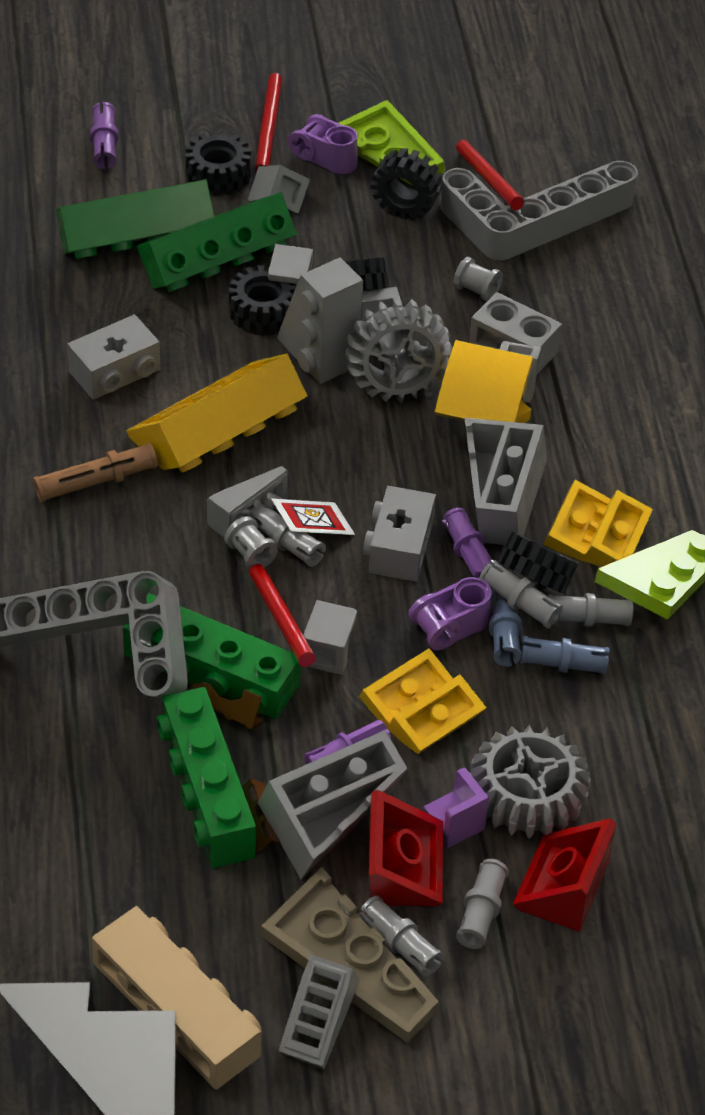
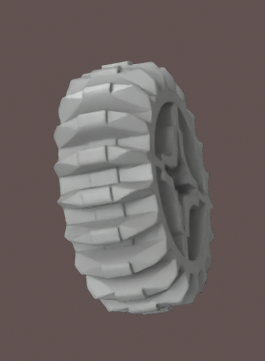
[345,298,452,404]
[470,724,591,839]

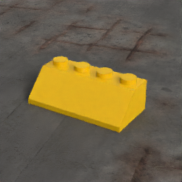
[126,353,307,473]

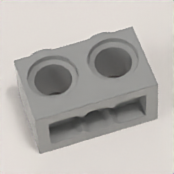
[469,292,562,374]

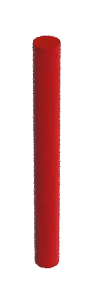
[255,73,282,173]
[456,140,524,210]
[249,564,316,667]

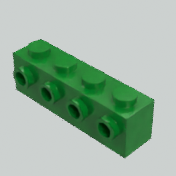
[55,179,214,259]
[137,192,297,292]
[123,593,301,720]
[156,687,256,869]

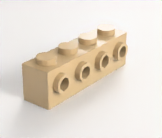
[92,906,262,1090]

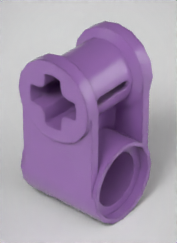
[288,114,358,174]
[408,577,491,650]

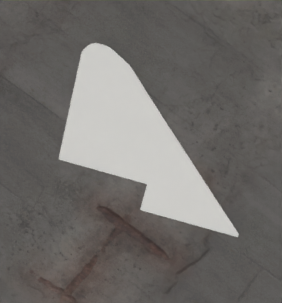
[0,982,176,1115]

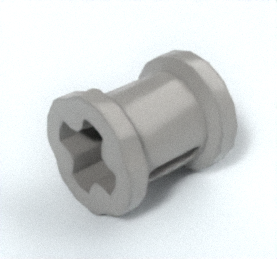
[453,256,503,302]
[224,516,278,569]

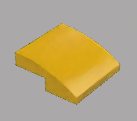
[435,340,533,422]
[543,480,653,567]
[359,648,487,754]

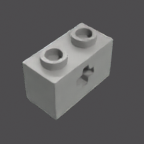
[67,314,160,400]
[363,485,436,582]

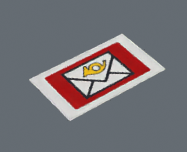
[271,498,355,535]

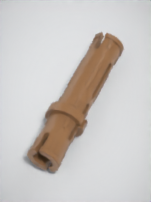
[33,443,158,502]

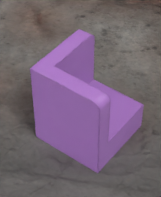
[423,768,489,848]

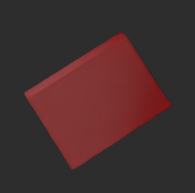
[369,790,443,906]
[513,818,616,932]

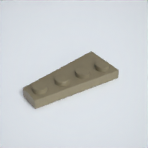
[261,867,439,1043]

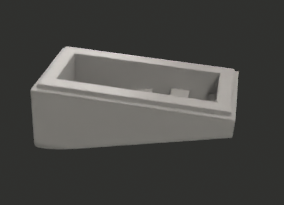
[207,466,288,537]
[278,955,360,1069]

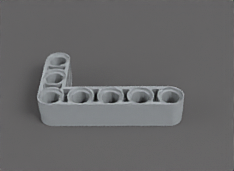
[440,161,638,261]
[0,571,188,702]

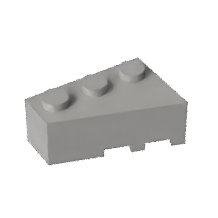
[277,257,363,384]
[465,418,547,545]
[257,730,407,880]

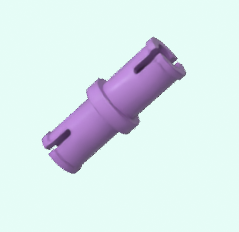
[90,102,119,169]

